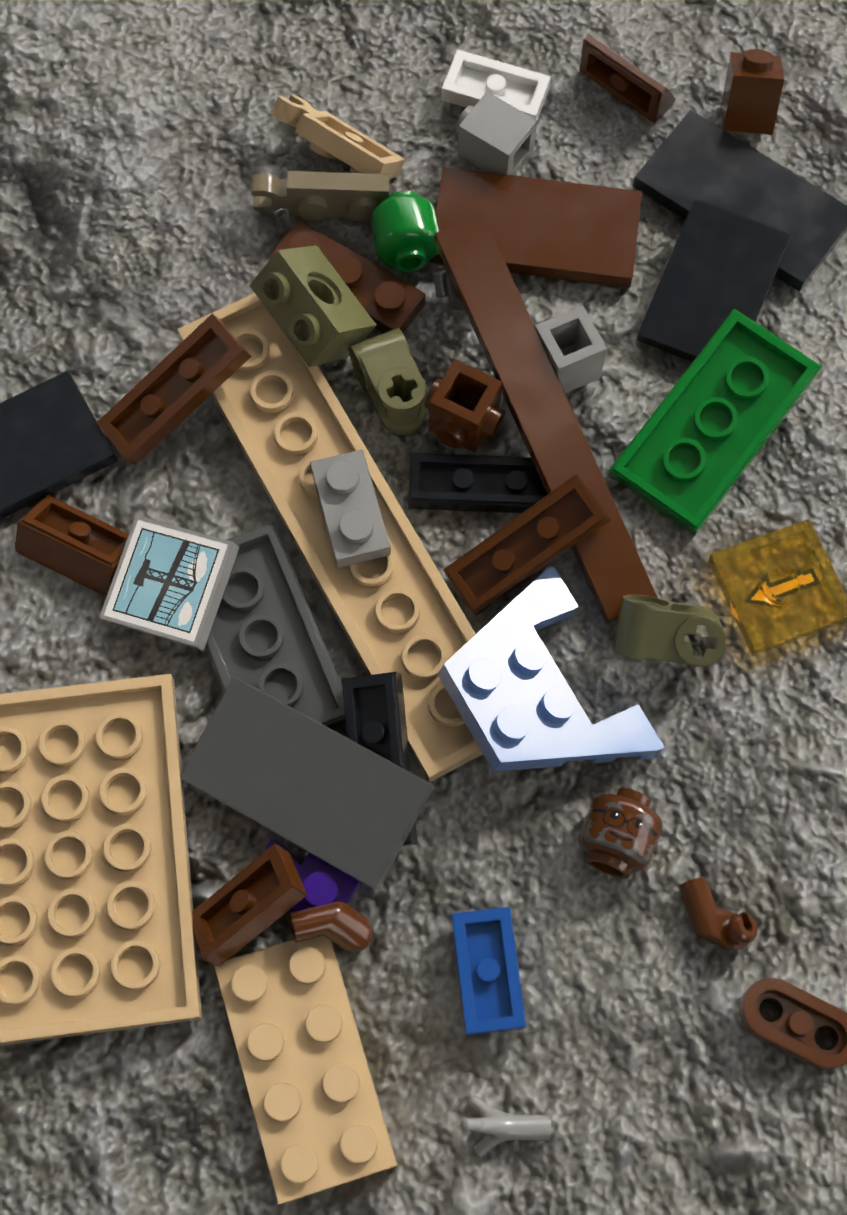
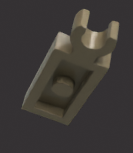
[251,171,390,222]

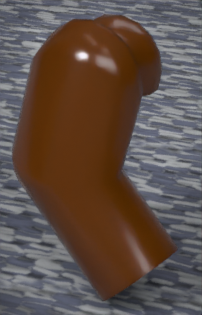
[678,877,758,950]
[289,901,373,953]

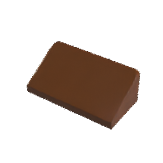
[579,34,676,123]
[15,495,129,596]

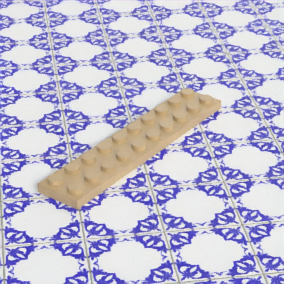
[177,293,483,783]

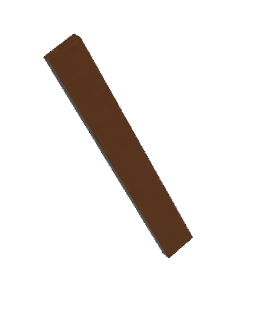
[434,215,658,624]

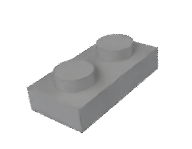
[310,449,391,568]

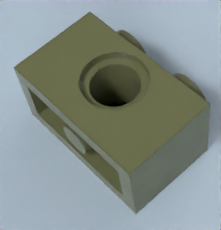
[249,245,376,367]

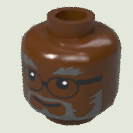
[578,788,663,879]

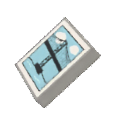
[99,515,240,651]

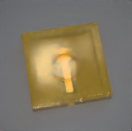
[708,519,847,656]

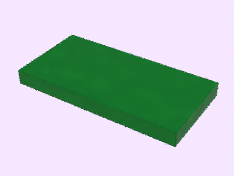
[609,308,822,536]

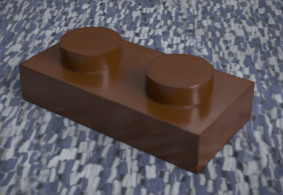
[192,843,307,967]

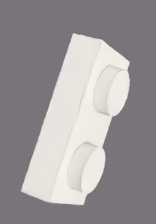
[441,49,551,120]

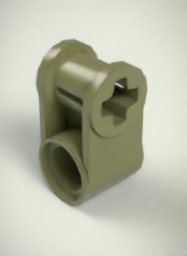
[348,328,426,435]
[614,595,726,666]

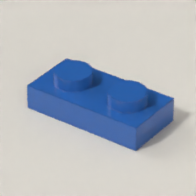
[451,907,526,1036]

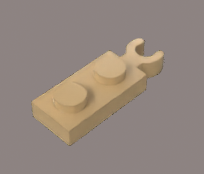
[271,94,406,179]

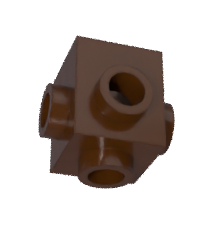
[424,359,505,453]

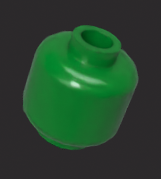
[371,191,439,272]

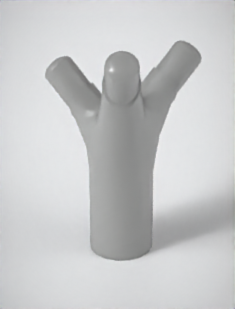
[460,1096,551,1156]

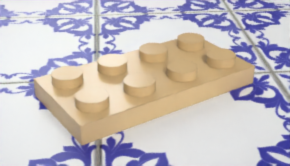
[214,936,397,1205]

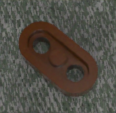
[739,978,847,1070]

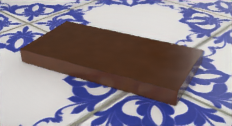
[429,167,642,288]

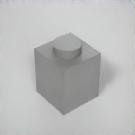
[455,92,537,175]
[535,306,607,394]

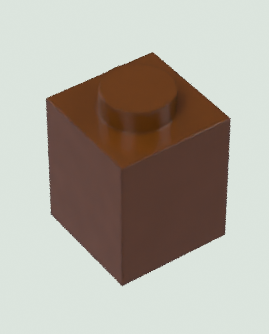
[721,49,784,135]

